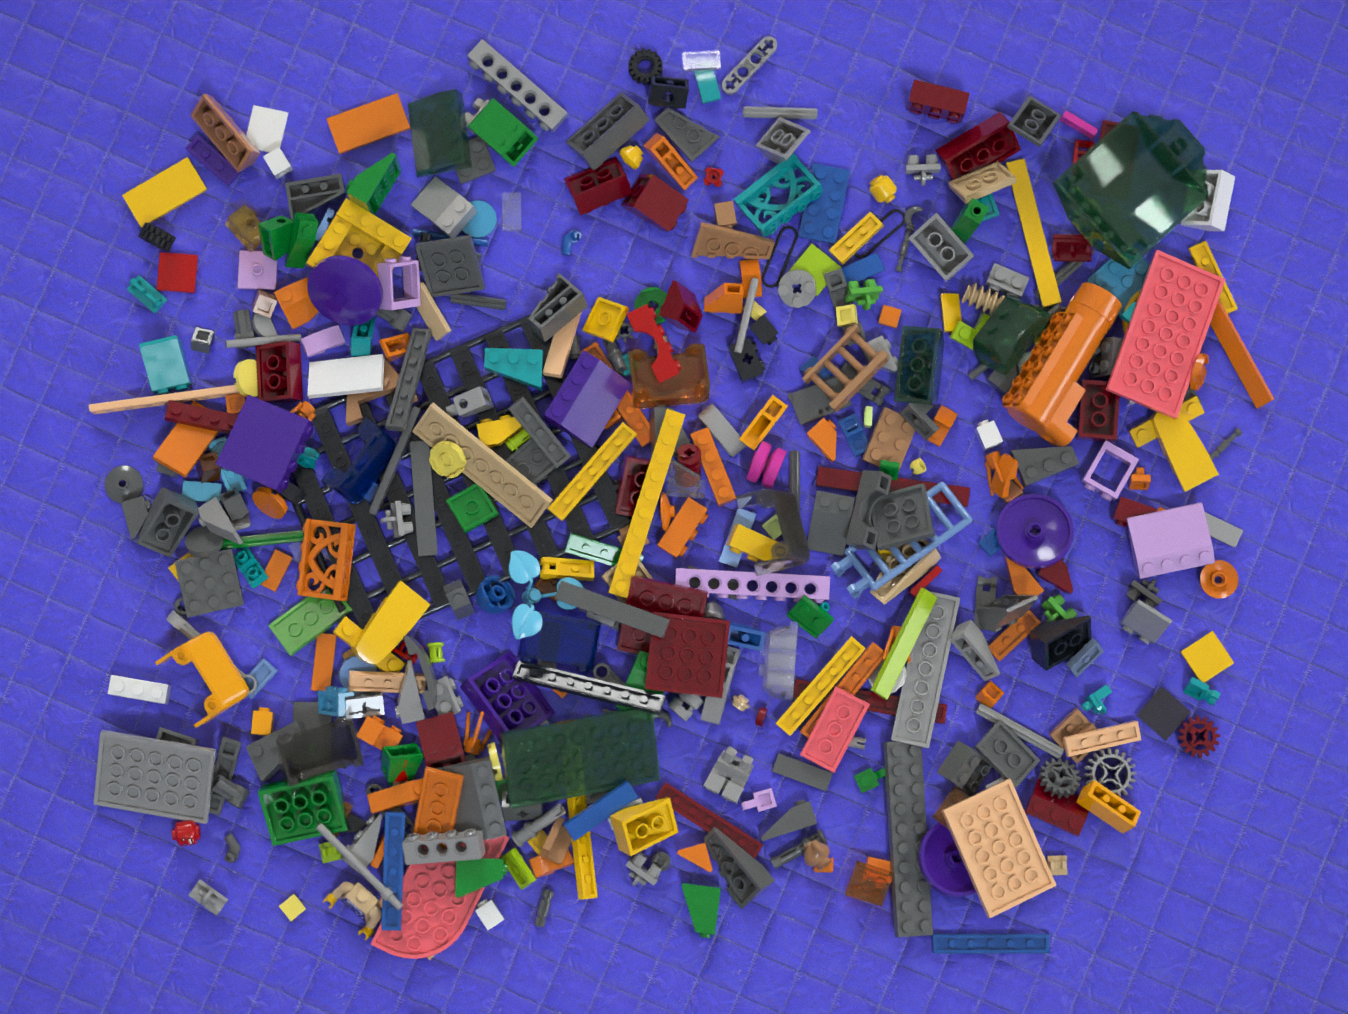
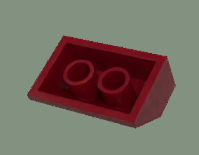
[564,157,632,215]
[256,341,303,403]
[1024,779,1089,837]

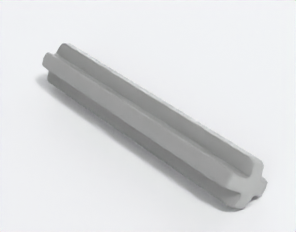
[743,106,818,119]

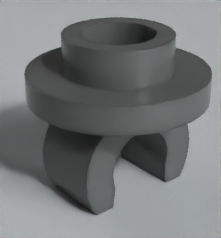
[651,852,671,871]

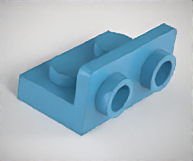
[318,686,354,717]

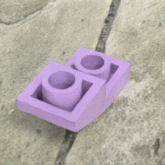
[300,325,345,357]

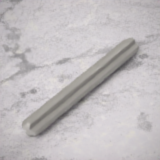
[976,704,1064,759]

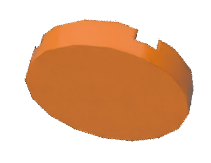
[1190,353,1209,391]
[252,487,288,519]

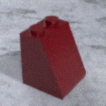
[621,174,689,232]

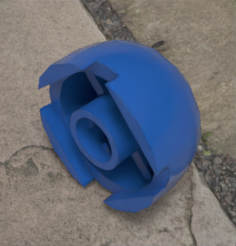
[476,575,516,615]

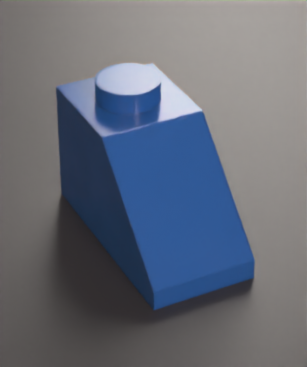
[728,621,766,651]

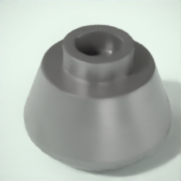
[702,601,725,620]

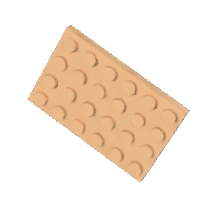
[942,779,1057,918]

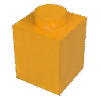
[251,707,275,736]

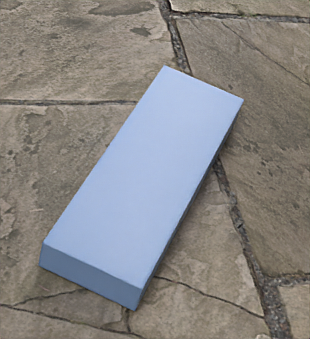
[719,508,756,568]

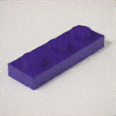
[185,135,241,187]

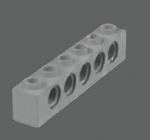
[467,39,568,133]

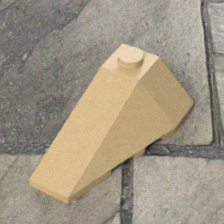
[870,539,941,605]

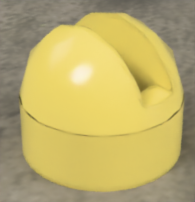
[910,458,926,475]

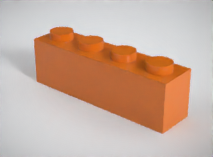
[690,427,736,507]

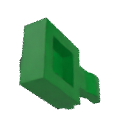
[854,768,885,793]

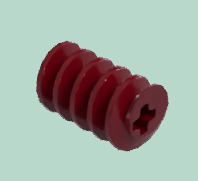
[676,444,701,486]

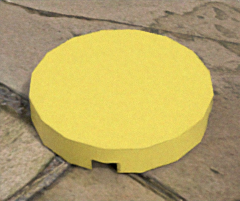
[233,359,258,397]
[429,441,466,478]
[487,742,503,781]

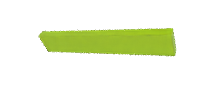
[871,588,938,700]

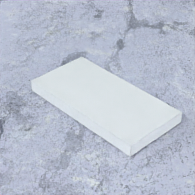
[307,354,385,399]

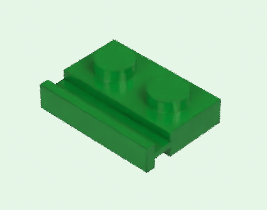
[786,595,834,639]

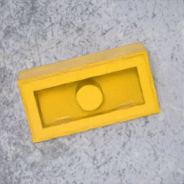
[940,293,962,333]

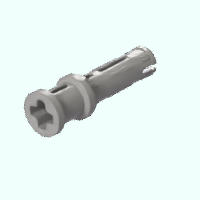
[511,803,566,847]

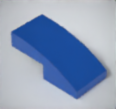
[842,253,885,284]
[838,413,869,458]

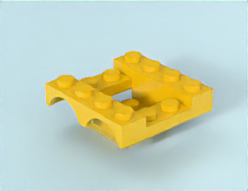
[306,198,412,277]

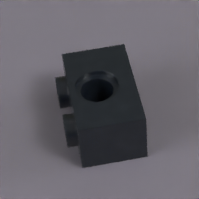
[648,75,689,109]

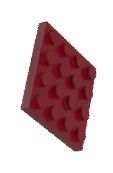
[617,575,708,654]
[644,612,730,698]

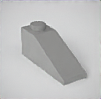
[197,497,243,545]
[949,620,1000,681]
[395,660,425,724]

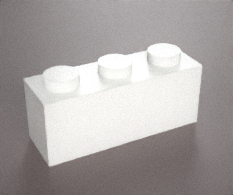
[108,675,172,705]

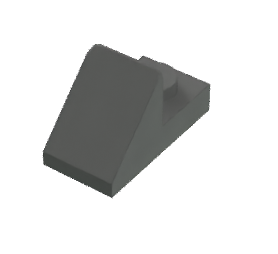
[899,403,939,440]

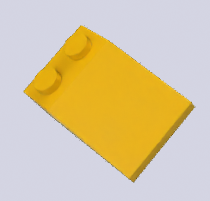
[610,797,678,856]

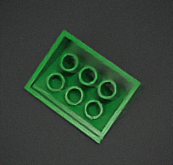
[346,153,402,215]
[258,769,348,846]

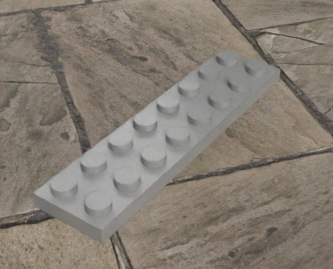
[891,591,960,749]

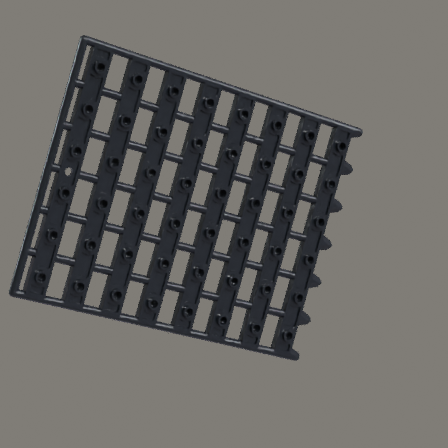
[289,314,632,630]

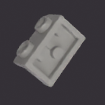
[985,263,1029,300]
[426,675,464,715]

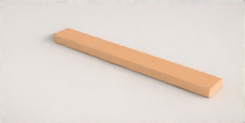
[89,385,239,415]

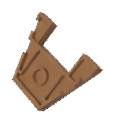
[346,359,418,427]

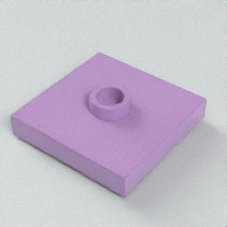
[238,251,278,291]

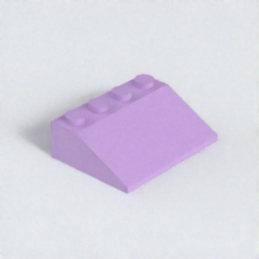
[1126,502,1215,579]

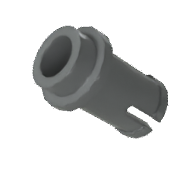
[569,336,581,361]

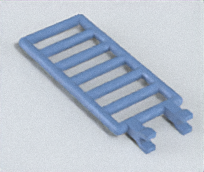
[830,482,973,599]

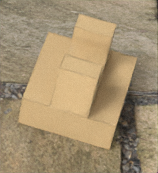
[1047,855,1068,875]

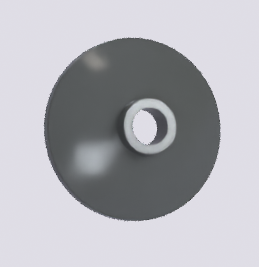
[105,465,143,503]

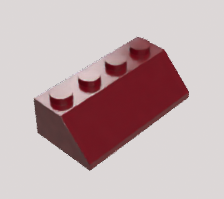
[935,112,1021,181]

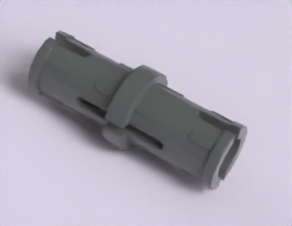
[603,339,627,374]

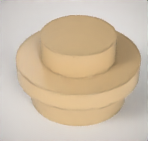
[731,694,750,712]

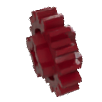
[1177,716,1220,758]

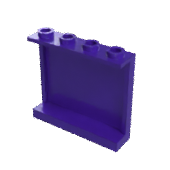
[216,395,314,494]

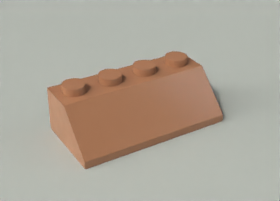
[190,93,261,172]

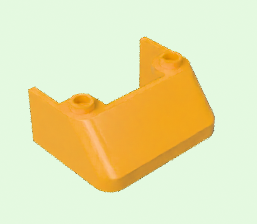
[155,631,249,728]

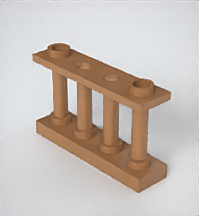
[802,324,891,413]

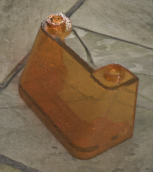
[628,343,710,409]

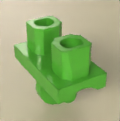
[845,279,883,310]
[1041,594,1077,622]

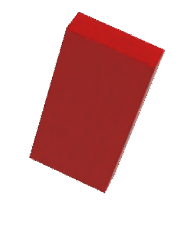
[909,565,942,598]

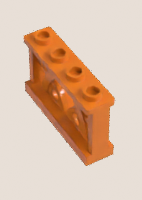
[296,519,356,601]

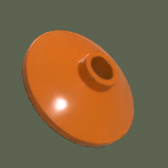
[660,493,675,531]
[1200,560,1238,599]

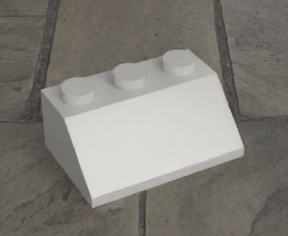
[1181,170,1235,231]

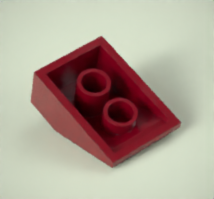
[615,454,654,521]

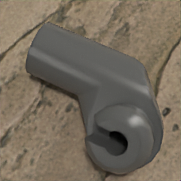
[224,833,241,863]

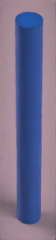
[412,229,489,247]

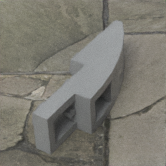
[701,646,740,725]

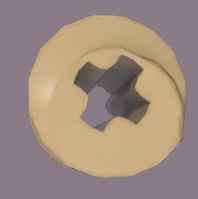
[962,282,1005,316]

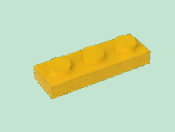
[829,212,884,265]

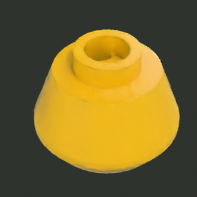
[619,145,644,170]

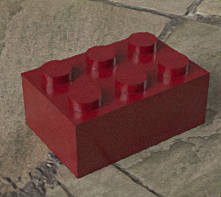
[906,79,970,124]
[1076,380,1120,443]

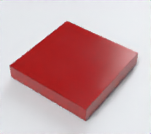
[156,252,199,293]

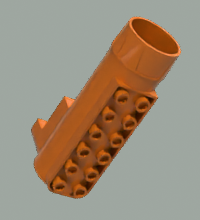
[1002,282,1122,446]

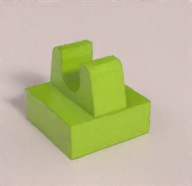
[319,842,342,863]

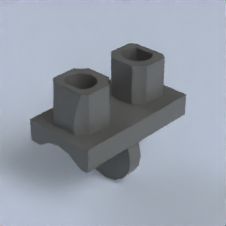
[1126,578,1162,608]

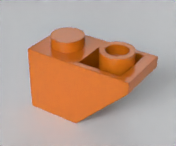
[704,283,743,314]

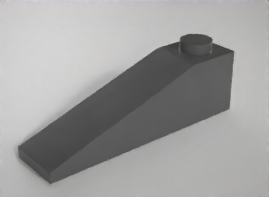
[703,827,775,909]

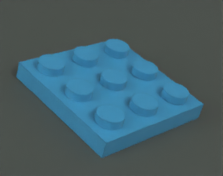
[1086,243,1149,320]

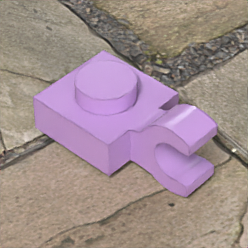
[741,788,777,812]

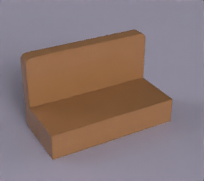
[539,817,572,865]

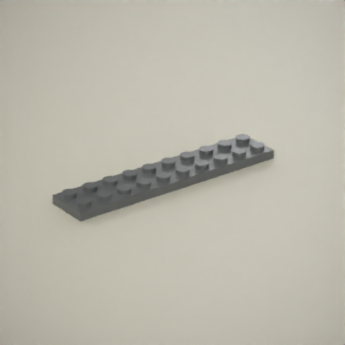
[883,742,933,937]

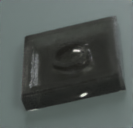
[1136,686,1191,741]

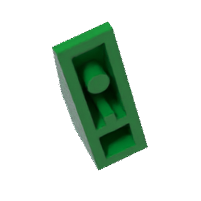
[285,212,319,269]

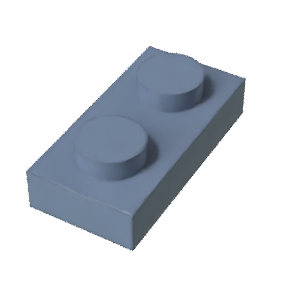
[1065,638,1104,678]

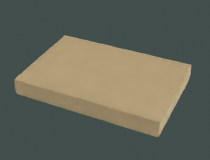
[948,161,1017,204]

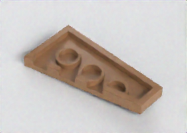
[691,222,775,259]

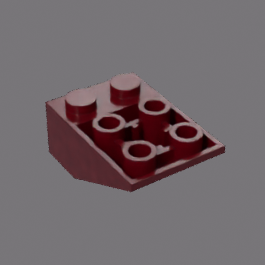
[416,712,466,769]

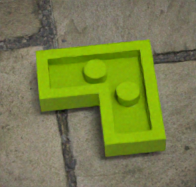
[950,313,1000,356]

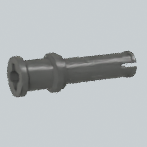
[770,829,828,870]

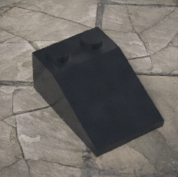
[1030,616,1091,671]

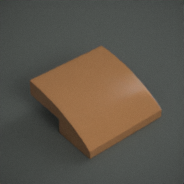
[1048,708,1097,764]

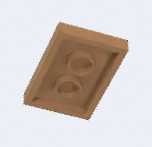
[862,407,915,470]

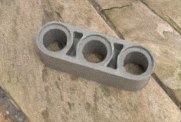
[697,404,747,458]

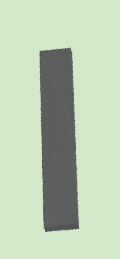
[385,328,432,432]
[369,406,422,517]
[410,441,438,557]
[555,580,670,638]

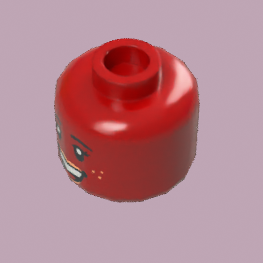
[171,820,201,847]

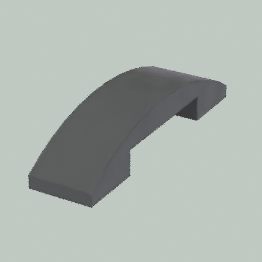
[823,268,867,346]
[403,635,437,711]
[210,736,242,816]

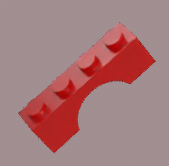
[626,304,682,384]

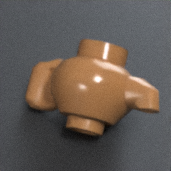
[804,840,831,870]

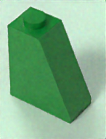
[455,859,507,898]
[682,883,721,938]

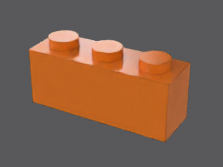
[657,497,709,559]

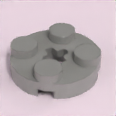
[778,270,817,308]

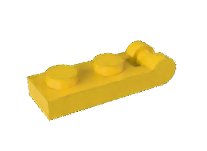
[540,557,594,581]

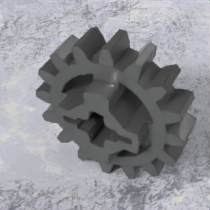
[1038,758,1081,799]

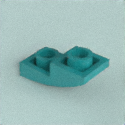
[233,547,269,589]

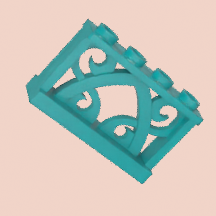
[734,153,823,237]

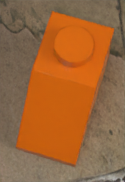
[806,418,837,463]

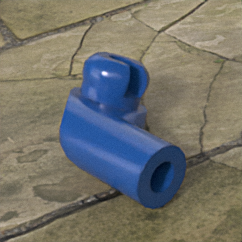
[561,230,582,256]

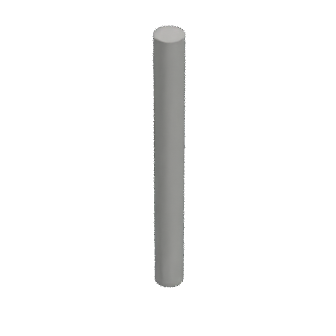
[734,278,759,354]
[225,334,301,348]

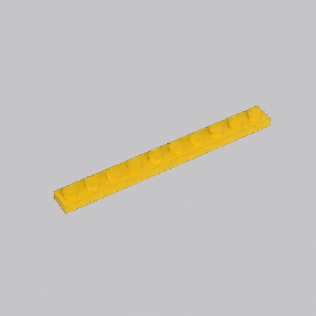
[608,409,685,599]

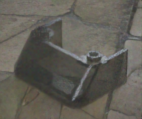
[736,488,810,576]

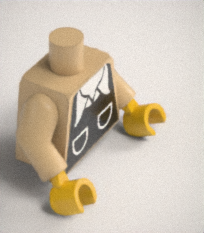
[322,881,382,940]

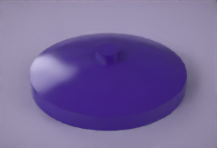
[307,255,383,326]
[996,494,1074,569]
[918,821,976,897]

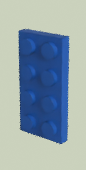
[798,163,850,245]

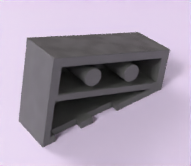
[285,174,346,221]
[528,273,588,342]
[1009,446,1079,488]

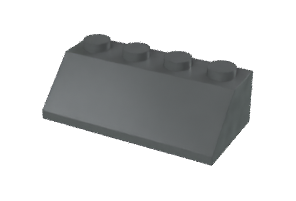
[566,92,649,170]

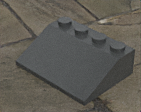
[436,756,507,844]

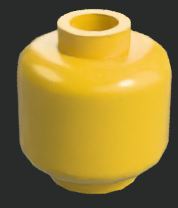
[869,174,897,203]

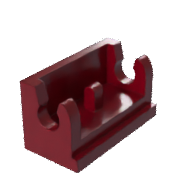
[1052,234,1093,262]

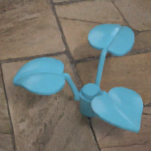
[509,550,584,639]

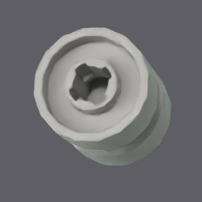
[668,694,704,722]

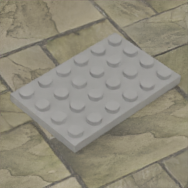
[93,730,216,824]

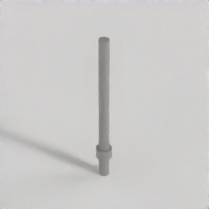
[316,823,403,911]

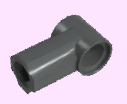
[376,309,412,332]
[233,310,257,349]
[593,663,625,685]
[211,774,250,809]

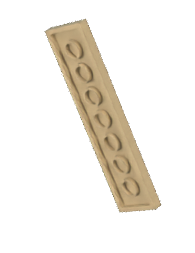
[412,403,553,528]

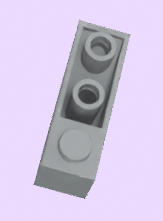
[340,813,382,874]

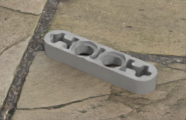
[721,36,777,95]

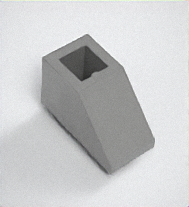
[860,336,900,374]

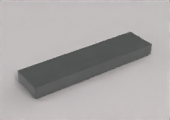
[508,396,571,469]

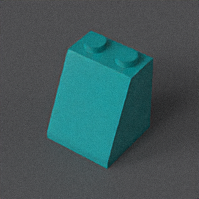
[139,335,192,395]

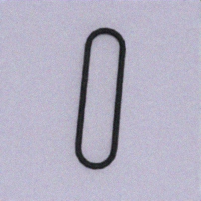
[854,209,905,258]
[761,226,798,288]

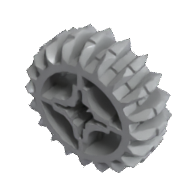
[1084,748,1137,798]

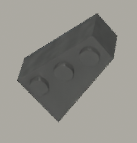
[245,721,311,782]

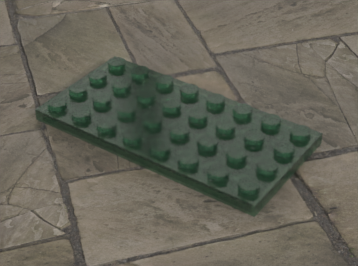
[500,708,660,809]

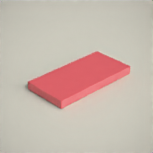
[800,686,870,773]

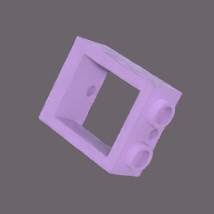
[377,256,421,310]
[1081,440,1139,501]

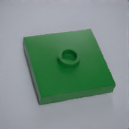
[446,483,498,534]

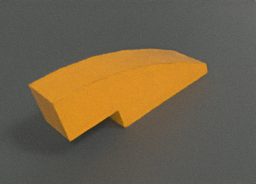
[739,395,788,451]

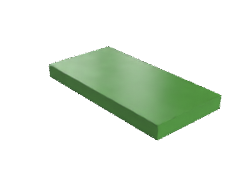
[268,585,352,656]

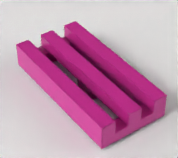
[1060,111,1098,140]

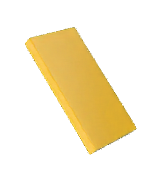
[122,157,207,228]

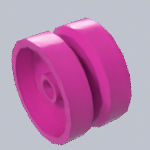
[746,441,787,490]

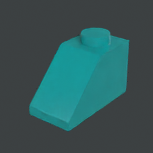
[351,317,376,357]

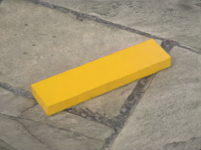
[1188,241,1238,314]

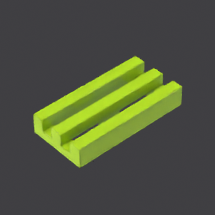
[500,847,536,890]

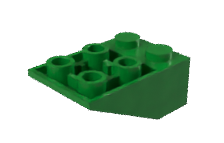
[468,98,539,167]

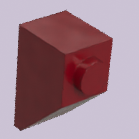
[1111,496,1157,528]
[1036,558,1073,595]

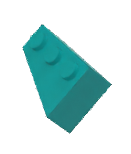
[484,348,544,391]

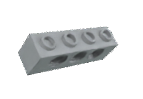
[402,828,485,865]

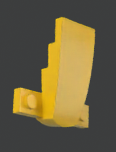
[1128,396,1219,492]
[333,581,430,673]

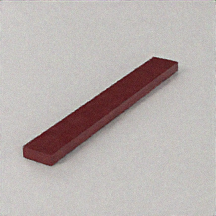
[816,467,970,507]
[792,679,948,724]

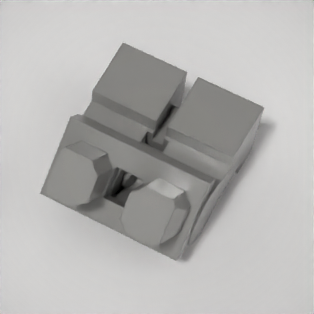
[703,746,754,804]

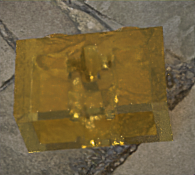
[225,205,261,252]

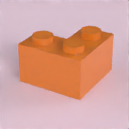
[356,715,404,750]

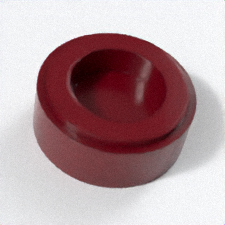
[755,707,768,727]

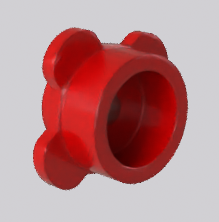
[703,167,724,187]

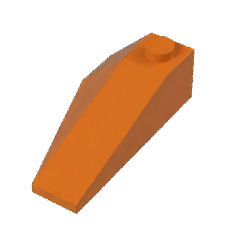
[274,277,319,330]

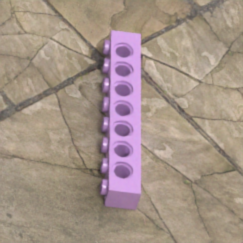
[675,568,830,603]

